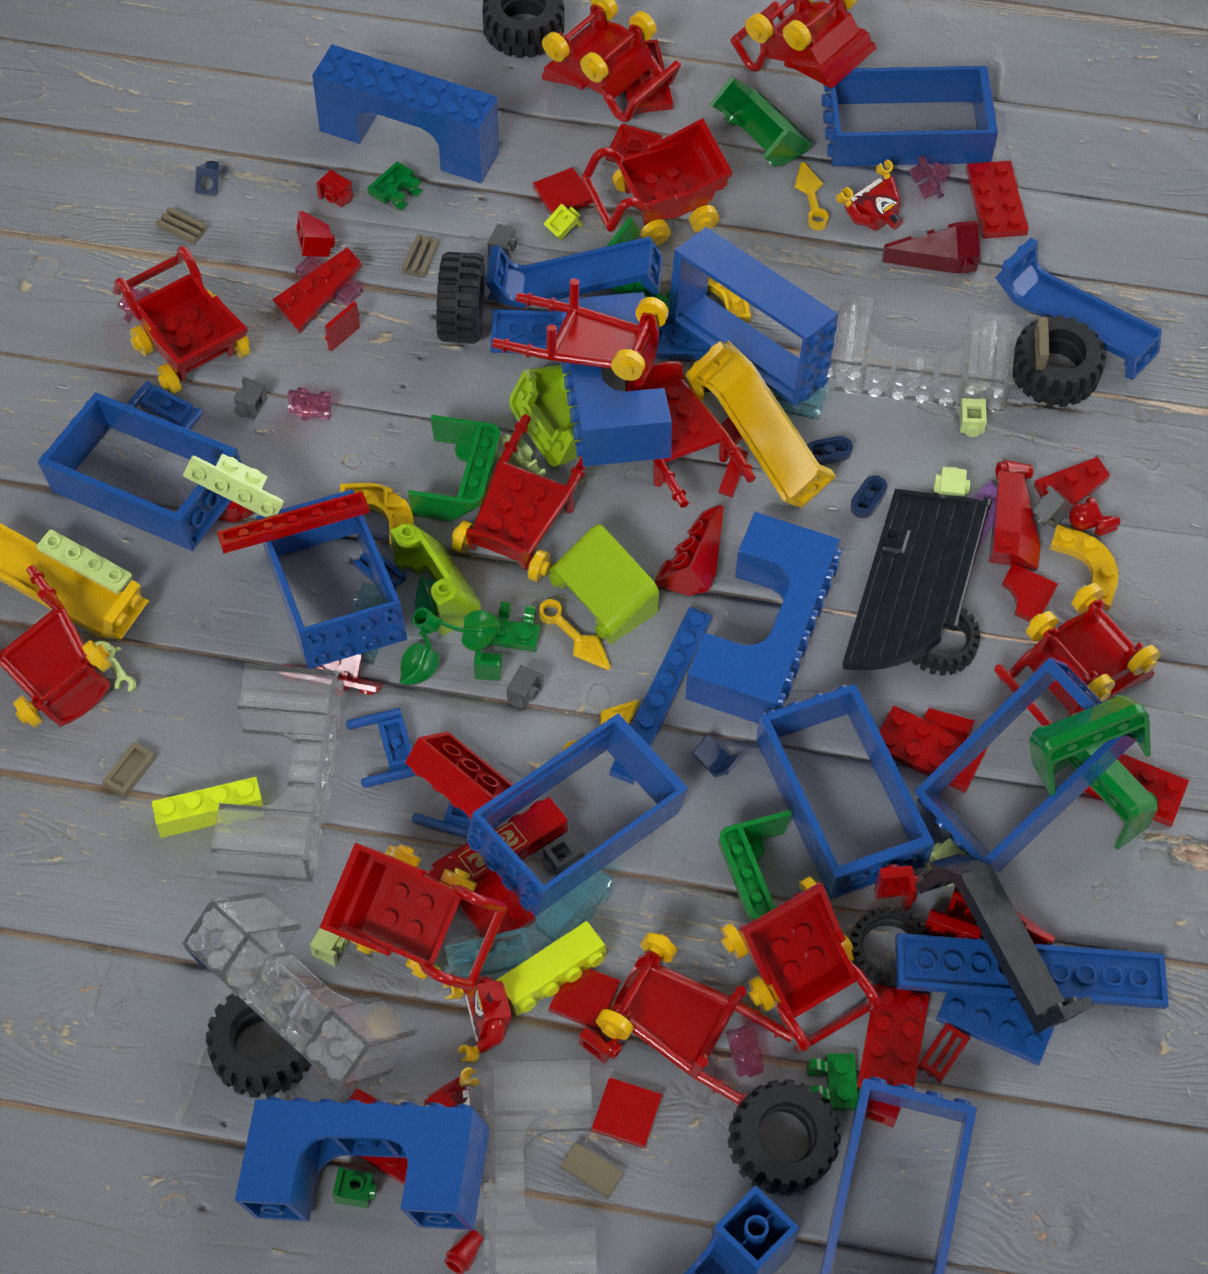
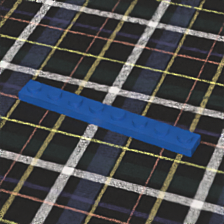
[609,607,712,784]

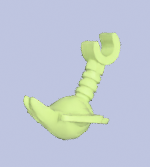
[496,434,546,476]
[95,641,136,692]

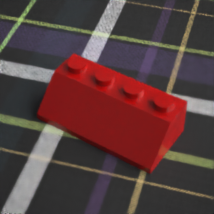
[405,731,513,820]

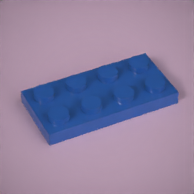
[935,993,1055,1066]

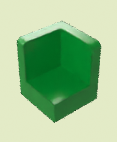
[474,650,503,681]

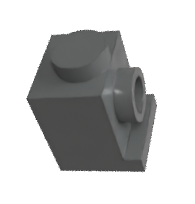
[487,223,517,260]
[234,377,268,420]
[1032,486,1074,529]
[507,665,544,709]
[541,832,584,876]

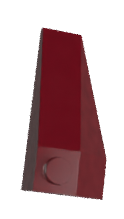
[882,220,980,273]

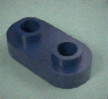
[807,436,853,465]
[850,475,887,518]

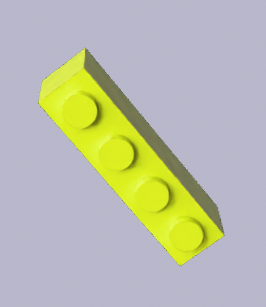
[151,777,265,838]
[496,921,607,1016]

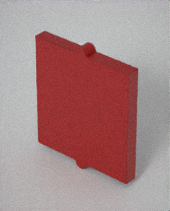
[325,301,360,352]

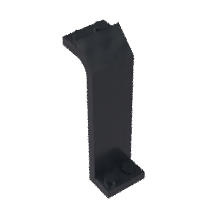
[915,854,1094,1034]

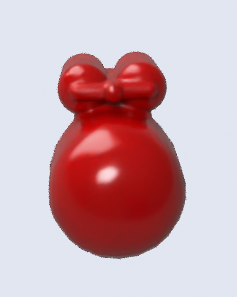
[1069,497,1121,536]

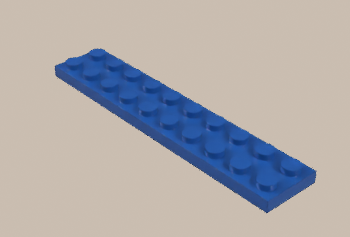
[490,309,710,360]
[895,933,1169,1009]

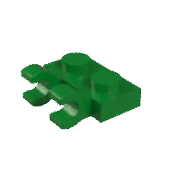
[367,161,423,211]
[489,601,540,652]
[806,1053,858,1111]

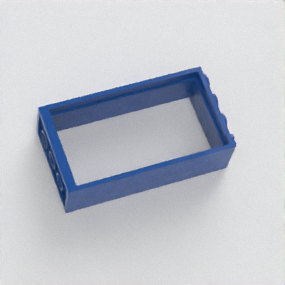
[821,66,998,166]
[668,227,838,407]
[38,392,242,551]
[256,489,408,669]
[914,658,1136,872]
[756,684,935,900]
[466,713,688,917]
[819,1077,977,1274]

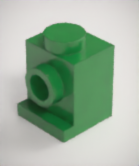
[332,1167,378,1209]

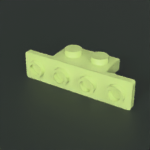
[183,454,284,518]
[36,529,132,594]

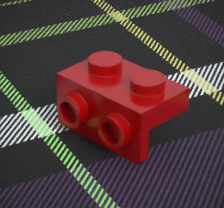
[874,864,919,911]
[925,909,981,939]

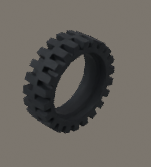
[912,607,980,676]
[850,907,929,988]

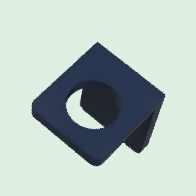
[195,161,227,196]
[692,735,743,777]

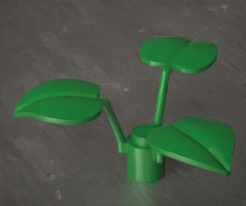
[399,577,500,685]

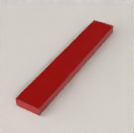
[217,491,370,554]

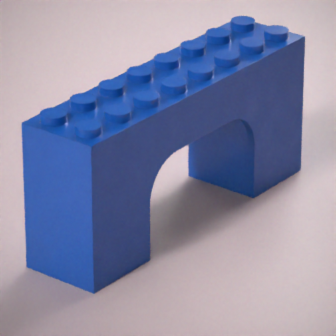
[312,44,499,184]
[555,292,672,467]
[685,512,842,724]
[235,1096,490,1230]
[684,1185,799,1274]

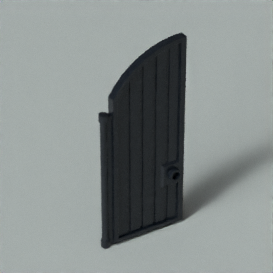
[842,489,992,671]

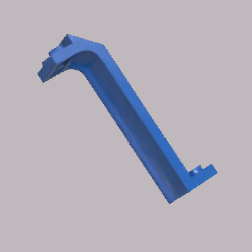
[485,237,663,308]
[995,237,1162,380]

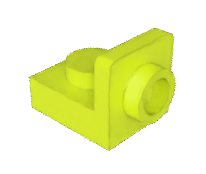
[543,204,583,240]

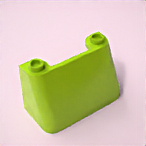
[509,365,579,467]
[390,524,481,636]
[548,524,659,645]

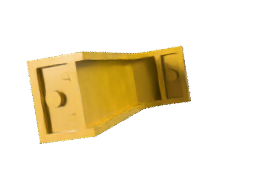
[686,340,836,508]
[0,523,149,639]

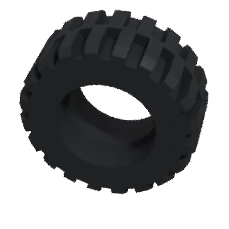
[482,0,565,58]
[436,252,485,344]
[1011,315,1106,407]
[206,984,316,1098]
[728,1079,841,1195]

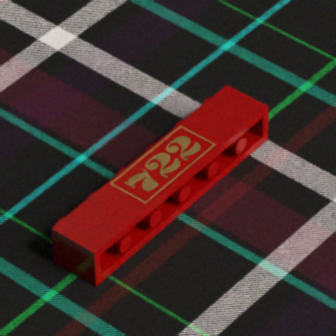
[424,797,568,900]

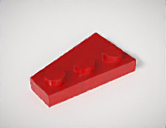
[1033,457,1110,506]

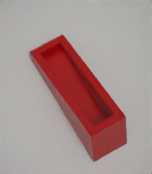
[718,449,749,498]
[923,708,975,739]

